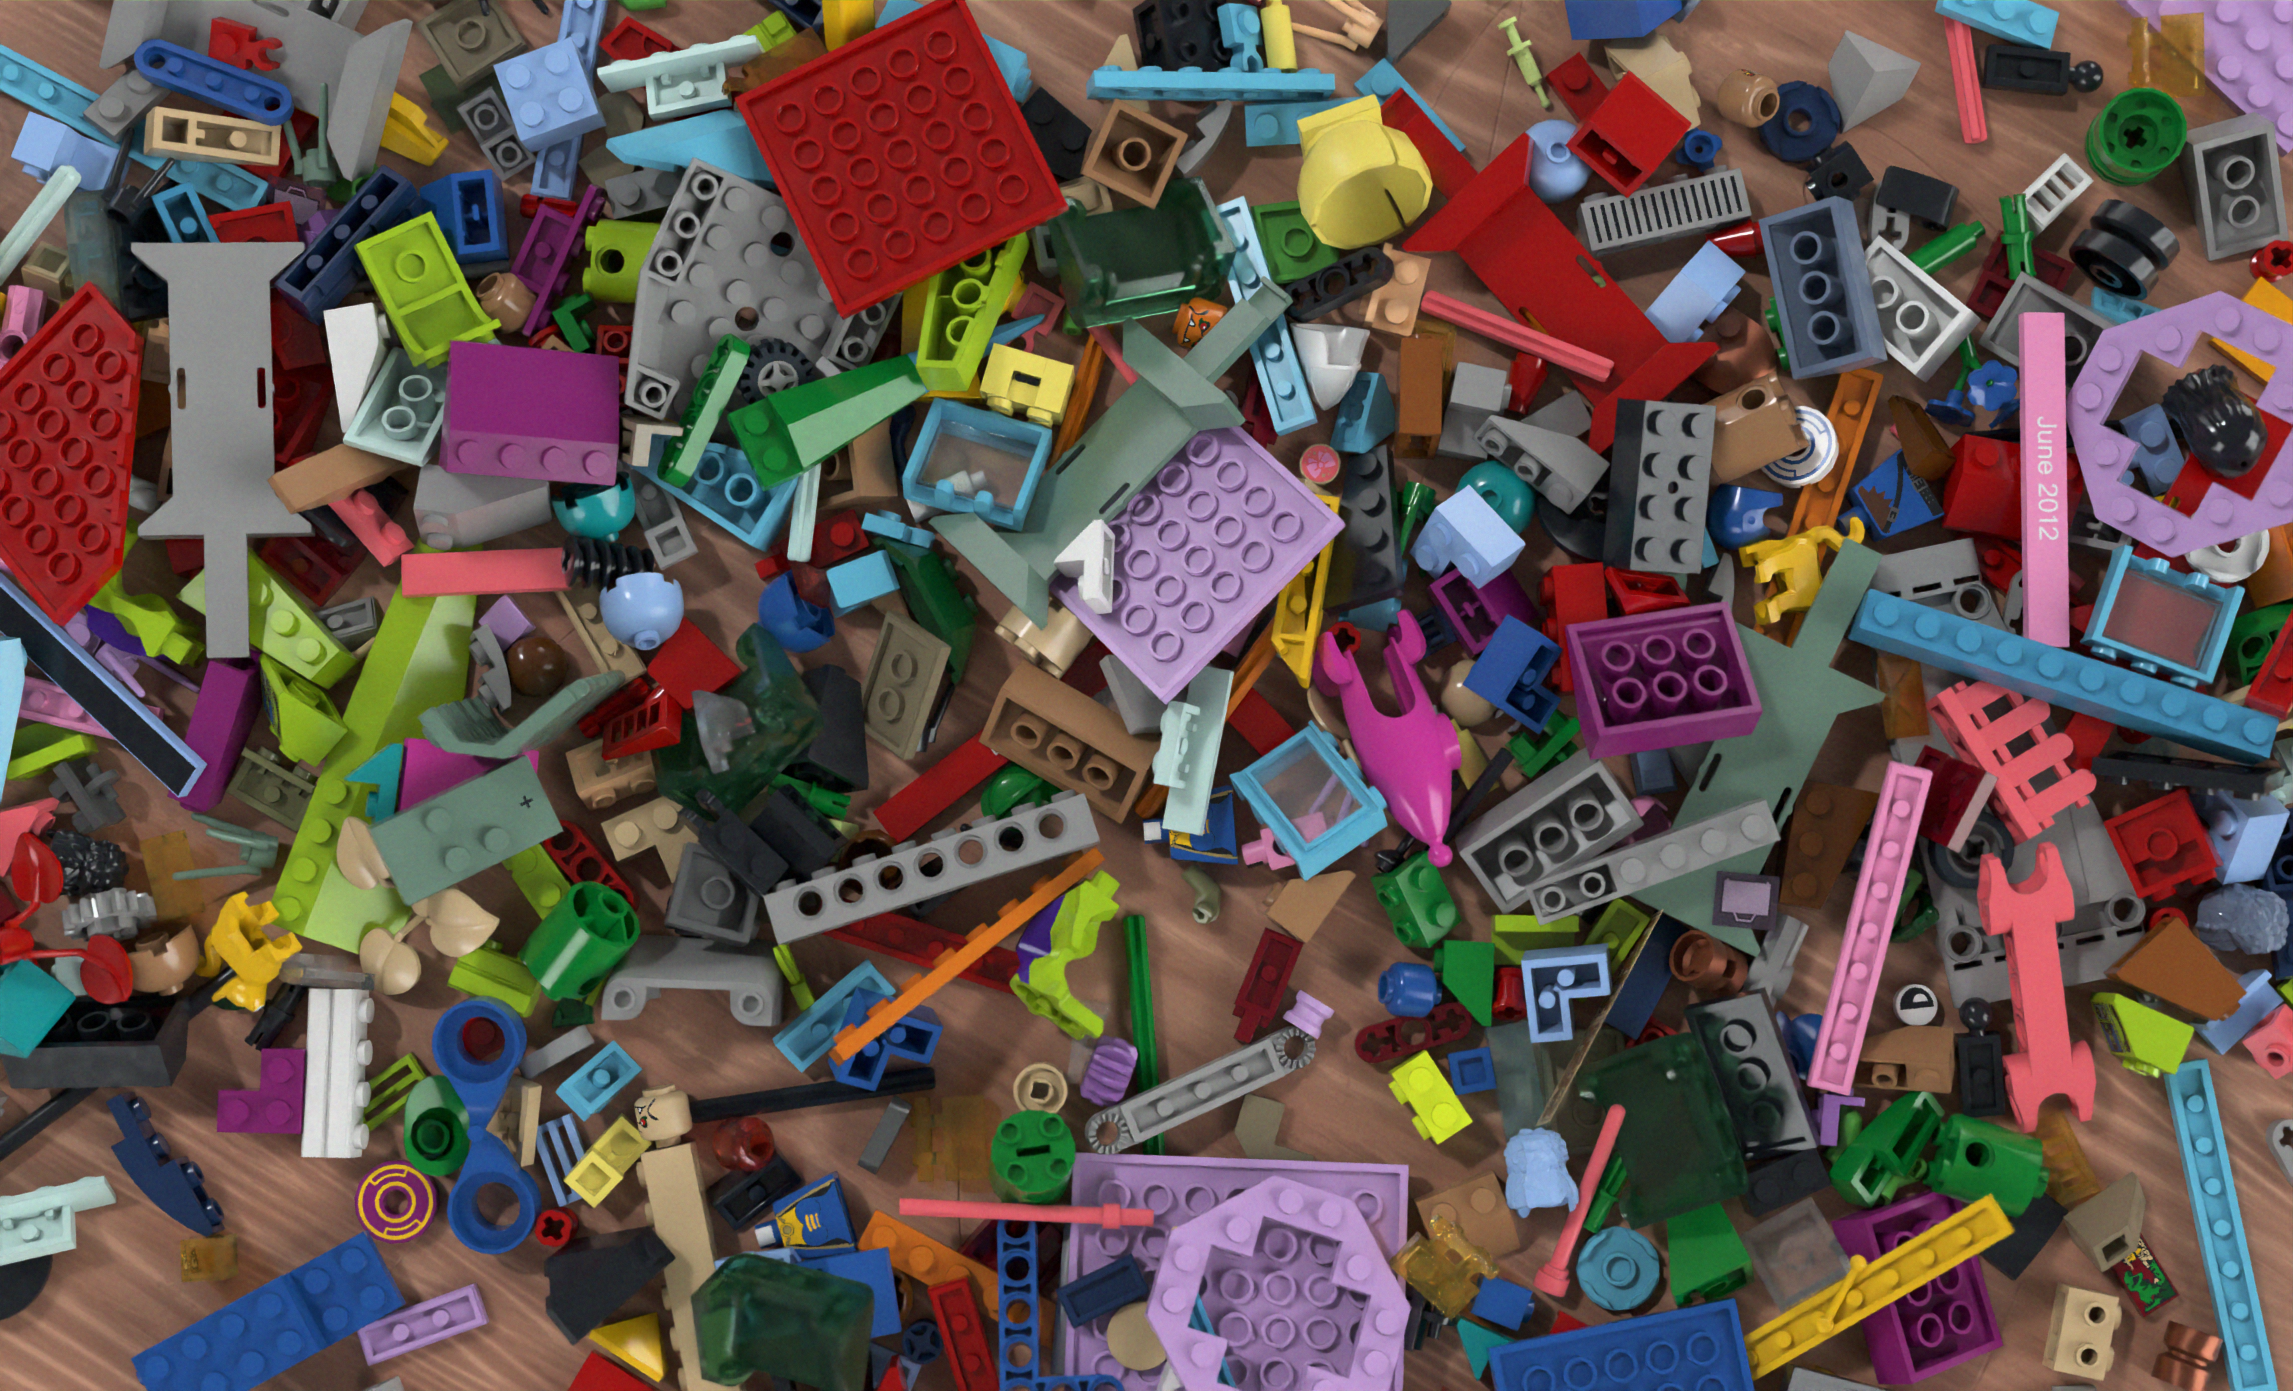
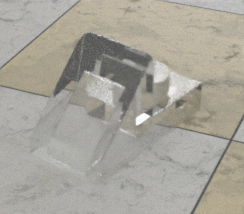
[691,690,755,774]

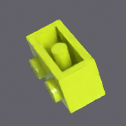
[1388,1050,1473,1144]

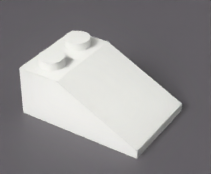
[1864,235,1981,383]
[323,302,402,434]

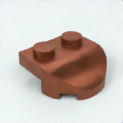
[1688,305,1777,400]

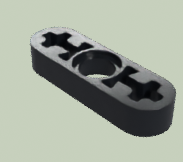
[1284,247,1394,323]

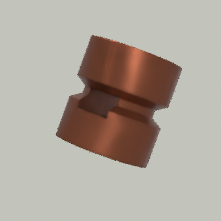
[1669,930,1748,998]
[2151,1320,2223,1391]

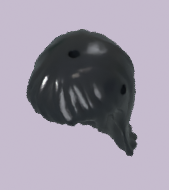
[2161,364,2268,480]

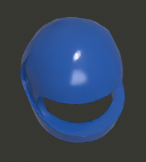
[1706,483,1783,551]

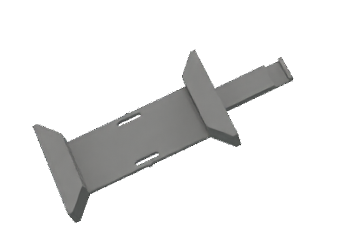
[99,0,413,181]
[131,242,315,659]

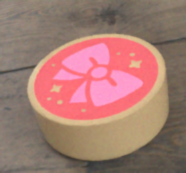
[1299,444,1341,486]

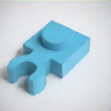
[1217,3,1264,73]
[861,509,936,550]

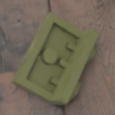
[226,745,319,832]

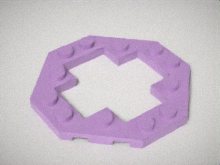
[2066,291,2293,557]
[1144,1175,1411,1391]

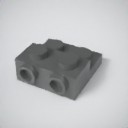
[664,841,767,948]

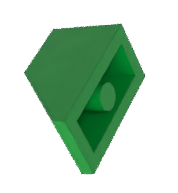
[1433,940,1495,1027]

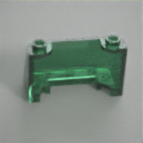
[1046,176,1237,328]
[650,622,825,823]
[1576,1032,1749,1231]
[690,1253,875,1391]

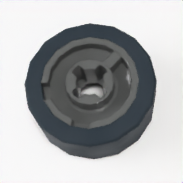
[1927,811,2015,890]

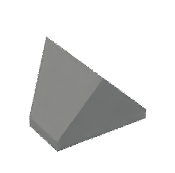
[1828,30,1921,134]

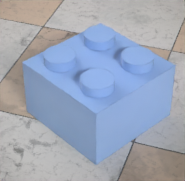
[493,37,607,153]

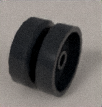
[2069,199,2180,301]

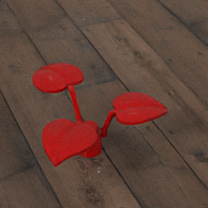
[0,832,133,1004]

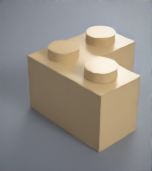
[1604,30,1701,132]
[601,790,701,883]

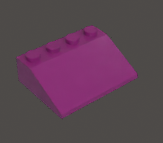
[439,340,619,486]
[1565,601,1763,760]
[1831,1189,2004,1384]

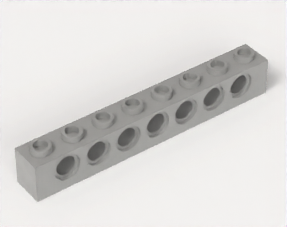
[763,789,1100,946]

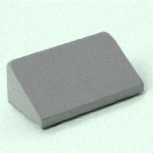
[313,596,381,653]

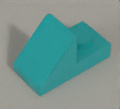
[343,743,403,824]
[1455,1313,1516,1382]

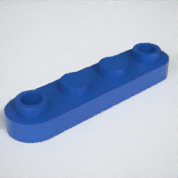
[134,39,294,126]

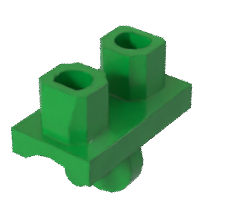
[1505,708,1581,778]

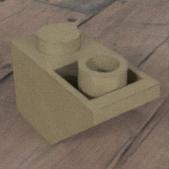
[2063,1172,2146,1273]

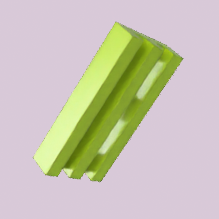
[363,1052,428,1133]

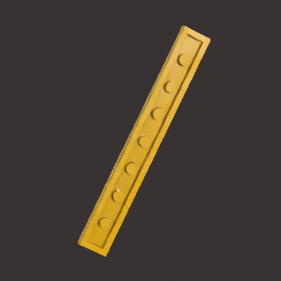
[1743,1194,2015,1381]

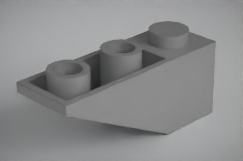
[1472,414,1610,515]

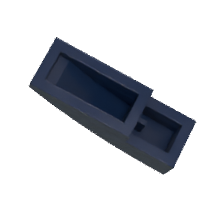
[1603,910,1690,1040]

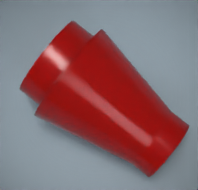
[1705,219,1766,259]
[1507,352,1550,415]

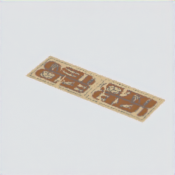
[1535,909,1663,1127]

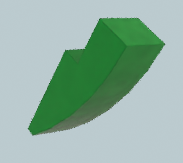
[1827,1091,1945,1208]

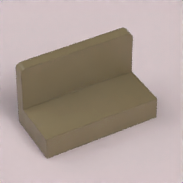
[618,413,683,467]

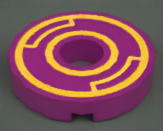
[354,1159,440,1244]

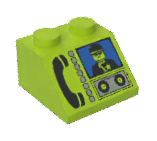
[258,652,348,768]
[2089,992,2195,1078]

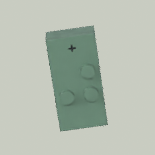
[366,754,563,907]

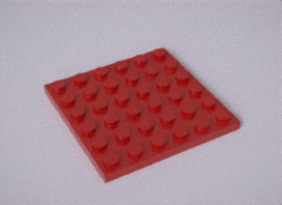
[734,0,1069,320]

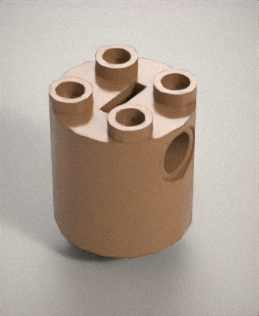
[1702,371,1810,484]

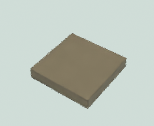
[416,0,529,92]

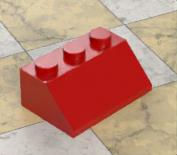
[1942,434,2083,542]

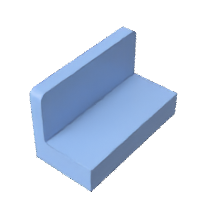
[2190,969,2284,1055]

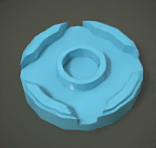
[1575,1226,1660,1310]

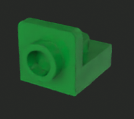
[552,293,598,354]

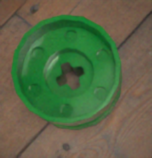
[2085,88,2187,187]

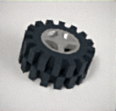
[737,338,815,405]

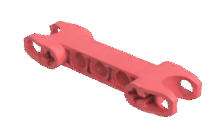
[1977,841,2096,1133]

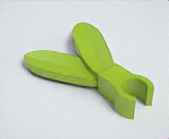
[771,923,816,1013]

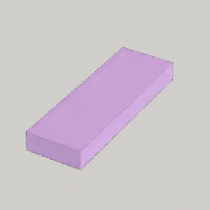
[357,1283,490,1366]

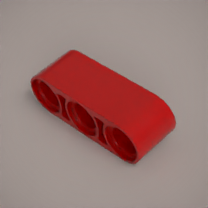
[542,820,640,913]

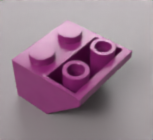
[1425,568,1540,659]

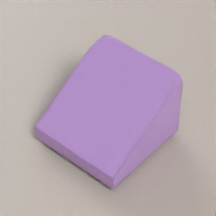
[478,594,536,653]

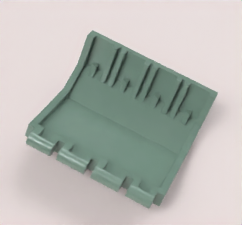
[418,670,626,759]

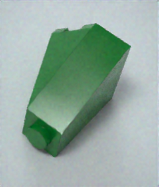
[1666,1172,1755,1308]

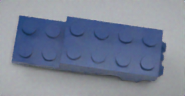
[130,1230,407,1391]

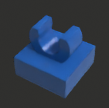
[1446,1046,1496,1095]

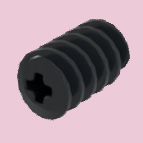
[561,534,654,592]

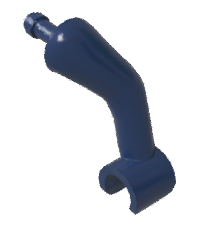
[889,404,924,488]

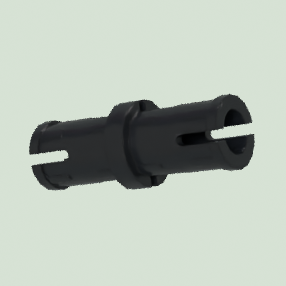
[244,969,313,1052]

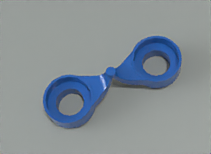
[432,996,542,1254]

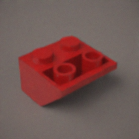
[1565,70,1692,198]

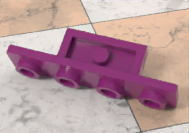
[510,184,606,337]

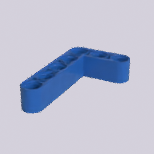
[997,1220,1125,1391]

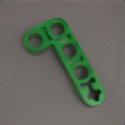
[2222,598,2293,690]

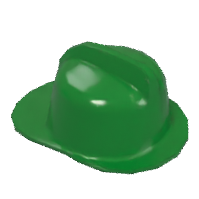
[981,761,1064,833]
[403,1075,470,1177]

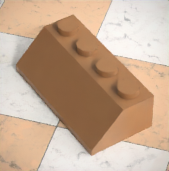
[979,659,1162,824]

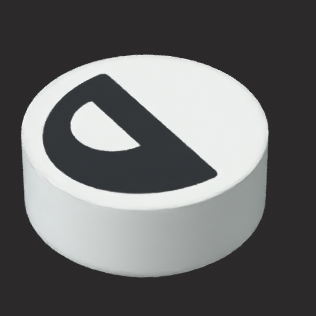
[1893,984,1937,1026]

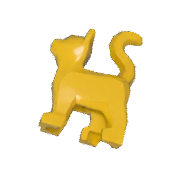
[1739,517,1865,625]
[194,891,303,1013]

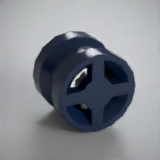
[902,1318,944,1364]

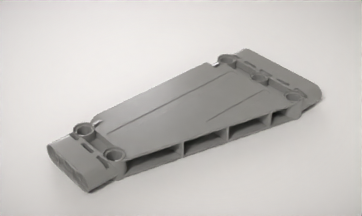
[1864,538,2146,1008]

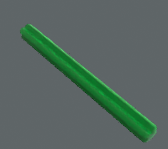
[1123,915,1166,1156]

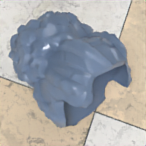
[2195,881,2290,955]

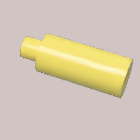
[1260,0,1298,73]
[1450,718,1500,793]

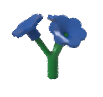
[1925,332,2020,429]

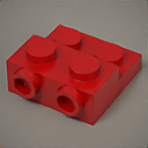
[2103,788,2224,903]

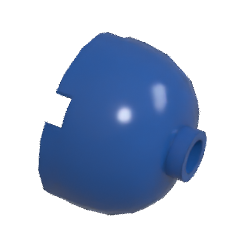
[757,568,836,653]

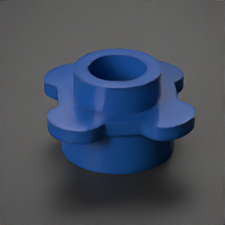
[1675,127,1722,173]

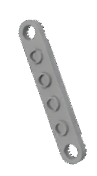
[1085,1026,1316,1155]

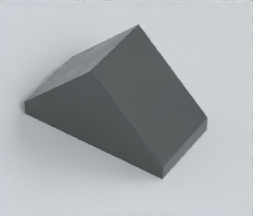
[1385,0,1452,67]

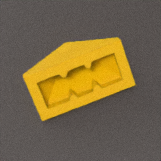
[588,1312,669,1383]

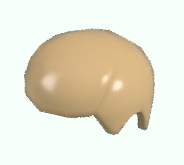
[1437,659,1497,727]

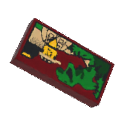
[2110,1232,2180,1317]

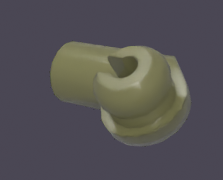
[1181,862,1221,924]

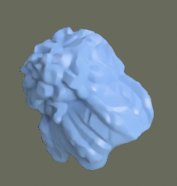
[1504,1127,1579,1218]

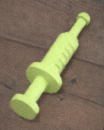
[1497,16,1551,108]

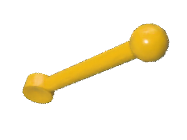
[1815,1255,1867,1334]

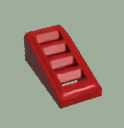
[602,694,682,761]

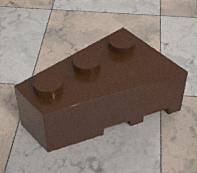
[1771,780,1880,910]

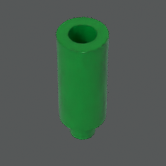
[1906,220,1986,276]

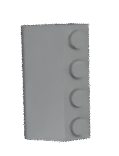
[1454,747,1644,915]

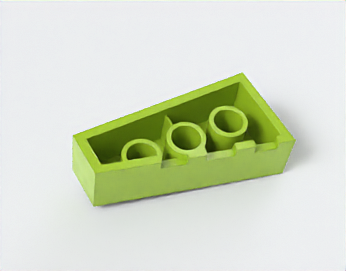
[916,232,1030,391]
[175,547,358,690]

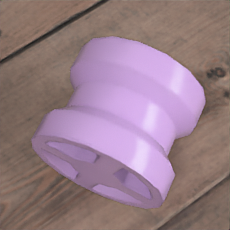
[1283,990,1335,1039]

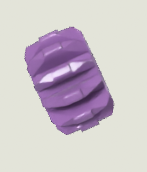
[1080,1035,1138,1107]

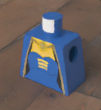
[1143,785,1238,865]
[755,1171,858,1259]

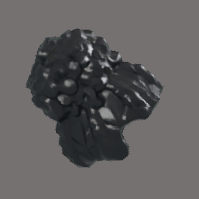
[46,828,130,897]

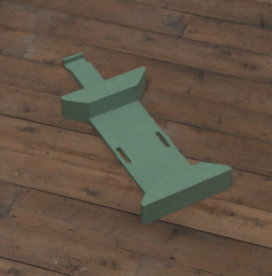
[928,276,1293,631]
[1627,537,1886,957]

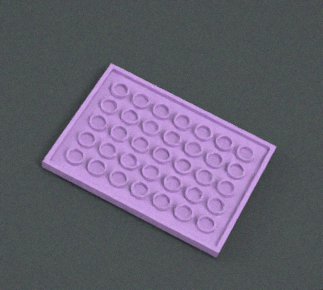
[1064,1152,1409,1391]

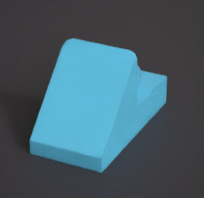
[822,550,900,618]
[555,1040,642,1122]

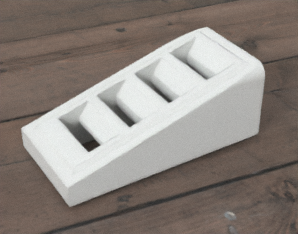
[2012,153,2094,241]

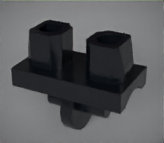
[1404,1274,1456,1352]

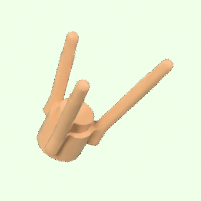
[1291,0,1384,52]

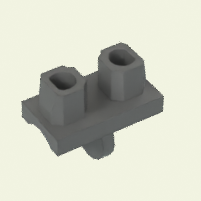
[48,756,127,835]

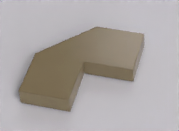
[578,90,646,197]
[1234,1093,1314,1161]

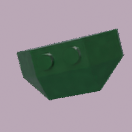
[872,537,980,686]

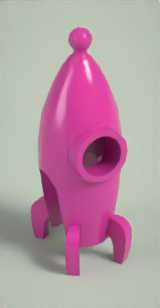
[1312,609,1462,867]

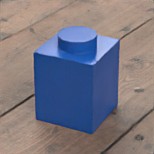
[1467,1269,1535,1331]

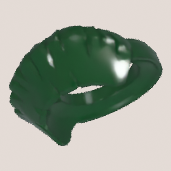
[1889,890,1940,943]

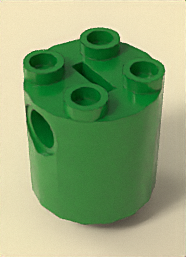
[519,881,640,1001]
[988,1110,1076,1205]
[1923,1113,2049,1218]

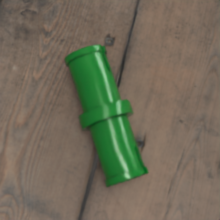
[1999,193,2037,280]

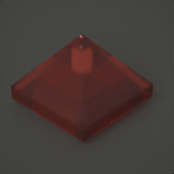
[791,560,831,609]

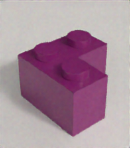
[217,1047,306,1134]

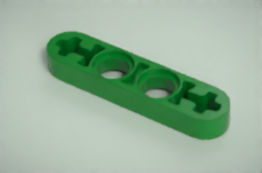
[657,334,751,488]

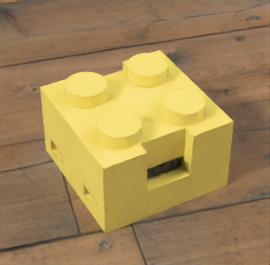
[980,343,1076,429]

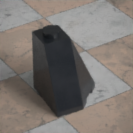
[753,664,869,794]
[544,1226,676,1346]

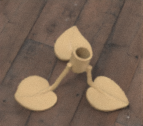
[337,816,499,996]

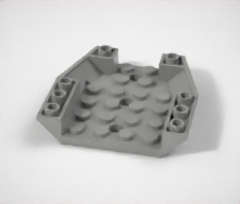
[624,157,904,450]

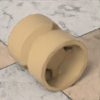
[1013,1061,1069,1113]

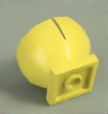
[1297,94,1433,250]

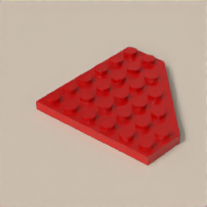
[0,280,144,627]

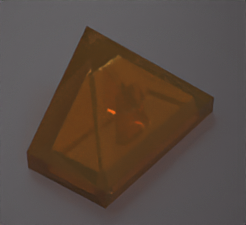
[1876,655,1930,740]

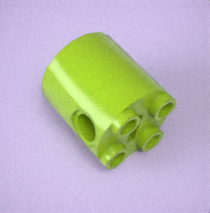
[583,219,661,305]

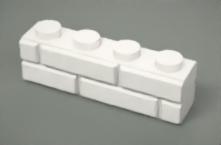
[301,989,375,1158]

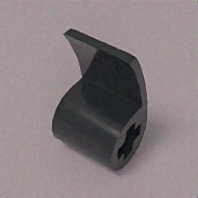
[1876,166,1960,232]

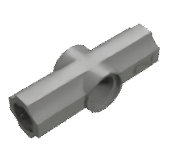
[1738,911,1809,1008]

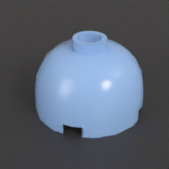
[1526,119,1593,204]
[599,572,684,650]

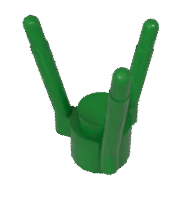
[1396,481,1437,578]

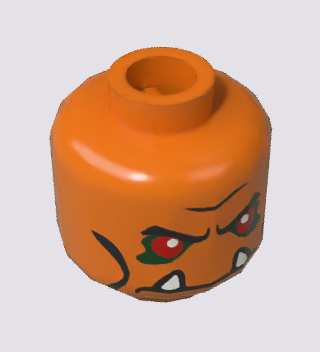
[1172,297,1229,351]

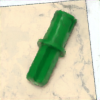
[767,772,851,821]
[1582,1151,1636,1234]

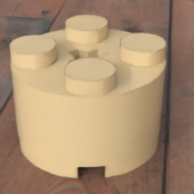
[994,596,1094,680]

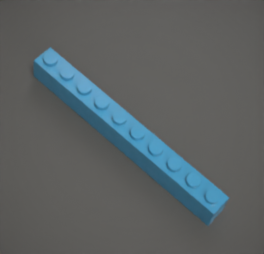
[1847,589,2279,766]

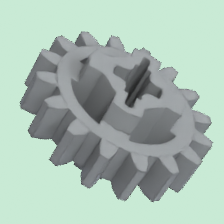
[61,888,157,942]

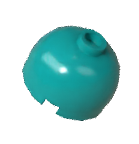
[1455,461,1537,535]
[551,471,636,543]

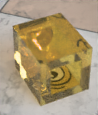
[180,1233,238,1283]

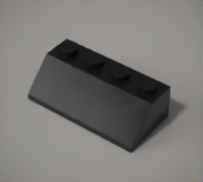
[0,995,190,1090]

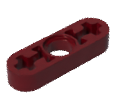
[1354,1002,1472,1063]

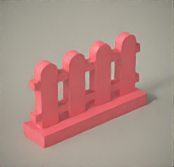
[1924,680,2097,847]

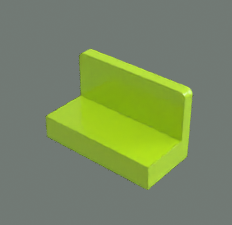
[6,722,99,782]
[1491,915,1579,965]

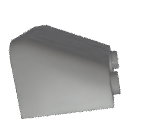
[602,935,786,1026]

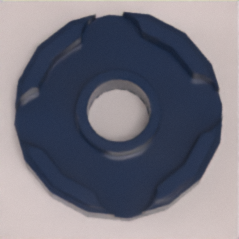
[1757,81,1840,164]

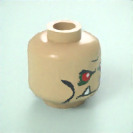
[634,1084,693,1148]

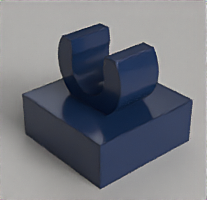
[1415,605,1457,661]

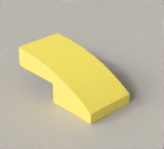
[563,1113,653,1208]

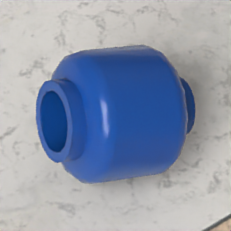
[1378,961,1442,1018]

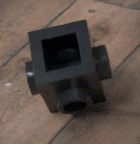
[1805,140,1874,202]

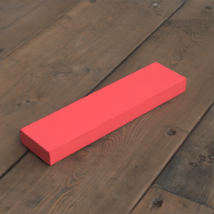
[401,547,571,598]

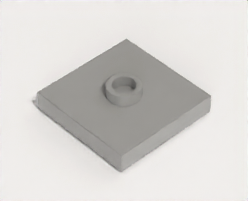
[1099,655,1187,735]

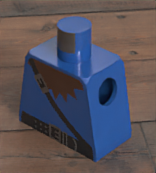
[1836,448,1945,543]

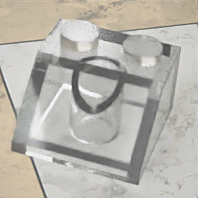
[1739,1196,1851,1312]

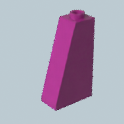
[167,648,275,812]

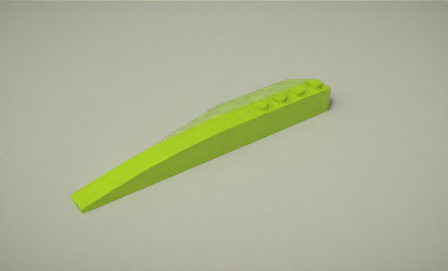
[269,536,484,955]

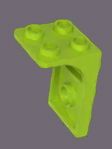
[353,211,502,370]

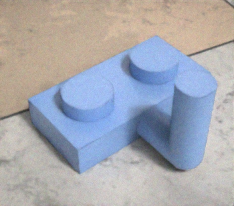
[2119,403,2185,497]

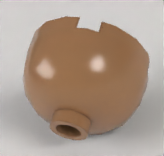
[119,920,200,996]

